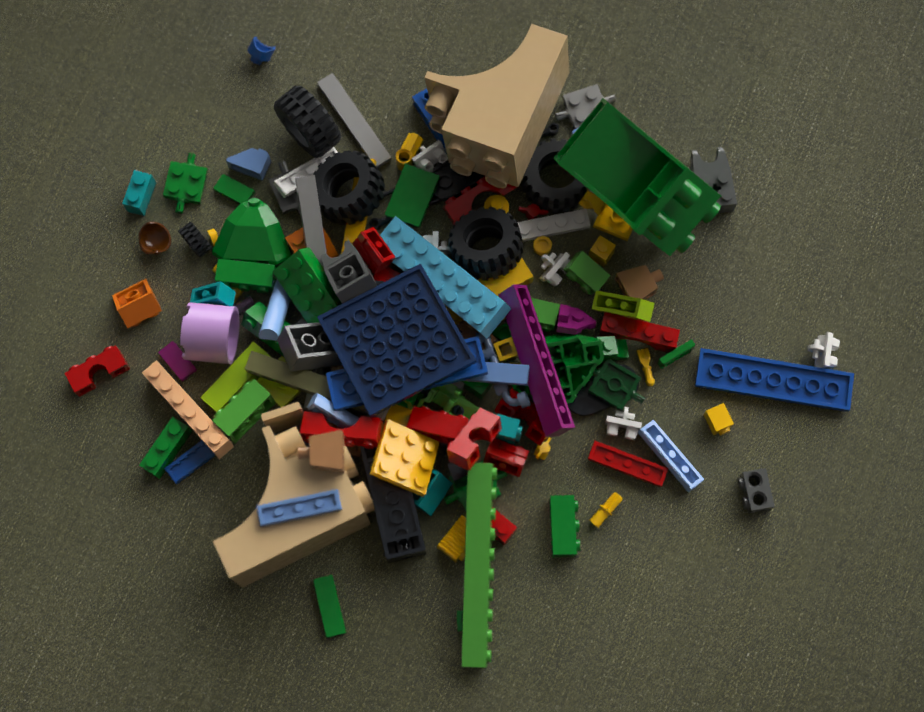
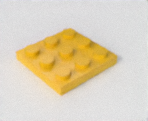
[370,419,440,497]

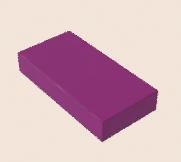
[158,341,197,382]

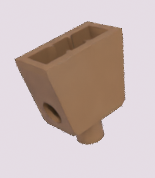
[615,265,664,300]
[298,430,345,473]

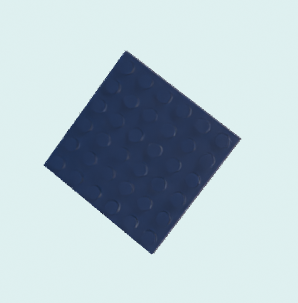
[317,264,476,418]

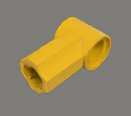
[396,133,423,171]

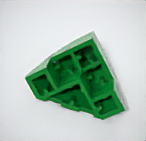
[212,198,291,265]
[544,334,604,404]

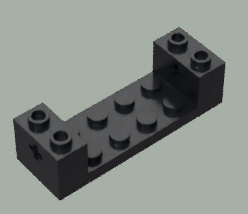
[360,446,427,564]

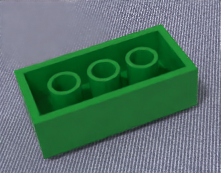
[272,247,342,323]

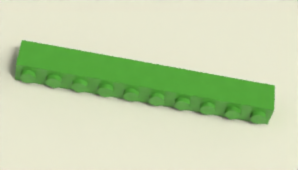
[462,463,497,668]

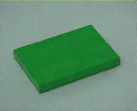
[384,164,440,228]

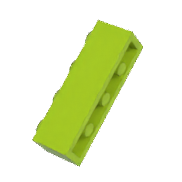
[200,341,271,412]

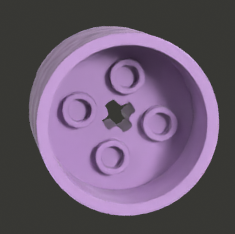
[180,302,239,364]

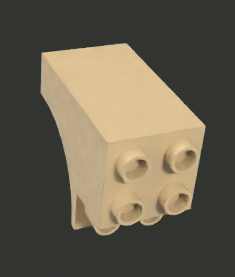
[424,24,569,188]
[213,425,375,588]

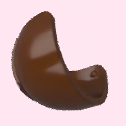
[138,222,171,255]

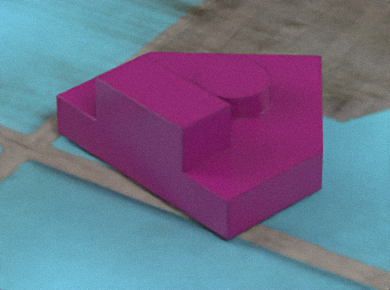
[556,304,597,335]

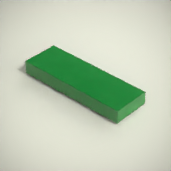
[313,574,347,638]

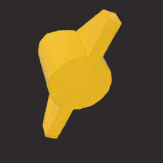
[534,437,552,460]

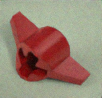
[518,204,548,220]

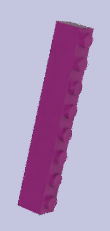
[498,284,575,437]

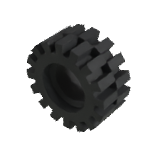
[178,222,212,257]

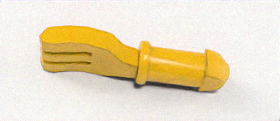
[636,348,655,386]

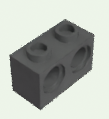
[738,468,775,514]

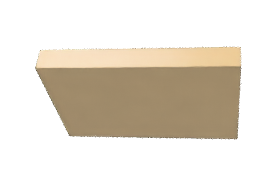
[261,402,304,433]

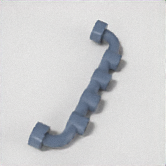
[476,332,531,408]

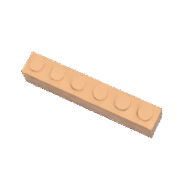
[142,360,234,460]

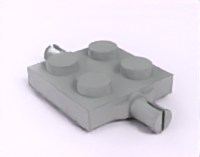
[555,84,616,130]

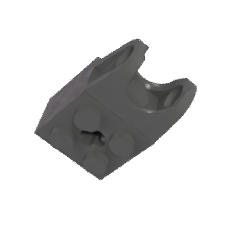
[690,147,737,214]
[321,240,377,304]

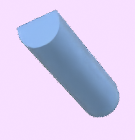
[259,280,291,341]
[307,393,359,429]
[638,420,704,493]

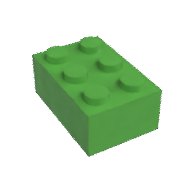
[212,379,276,444]

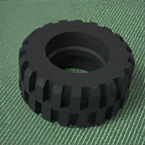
[273,85,341,158]
[521,138,590,214]
[313,150,385,225]
[448,207,524,281]

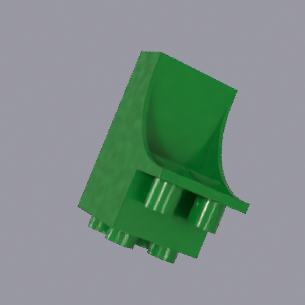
[554,98,721,256]

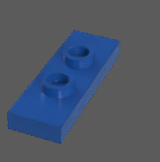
[164,440,215,485]

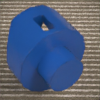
[247,37,275,65]

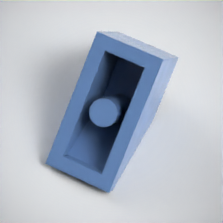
[226,148,272,181]

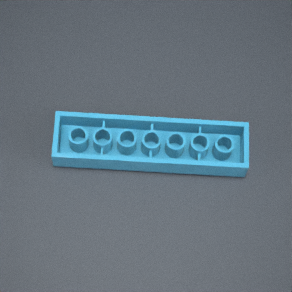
[380,216,511,338]

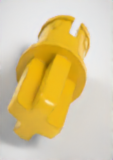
[589,492,622,528]

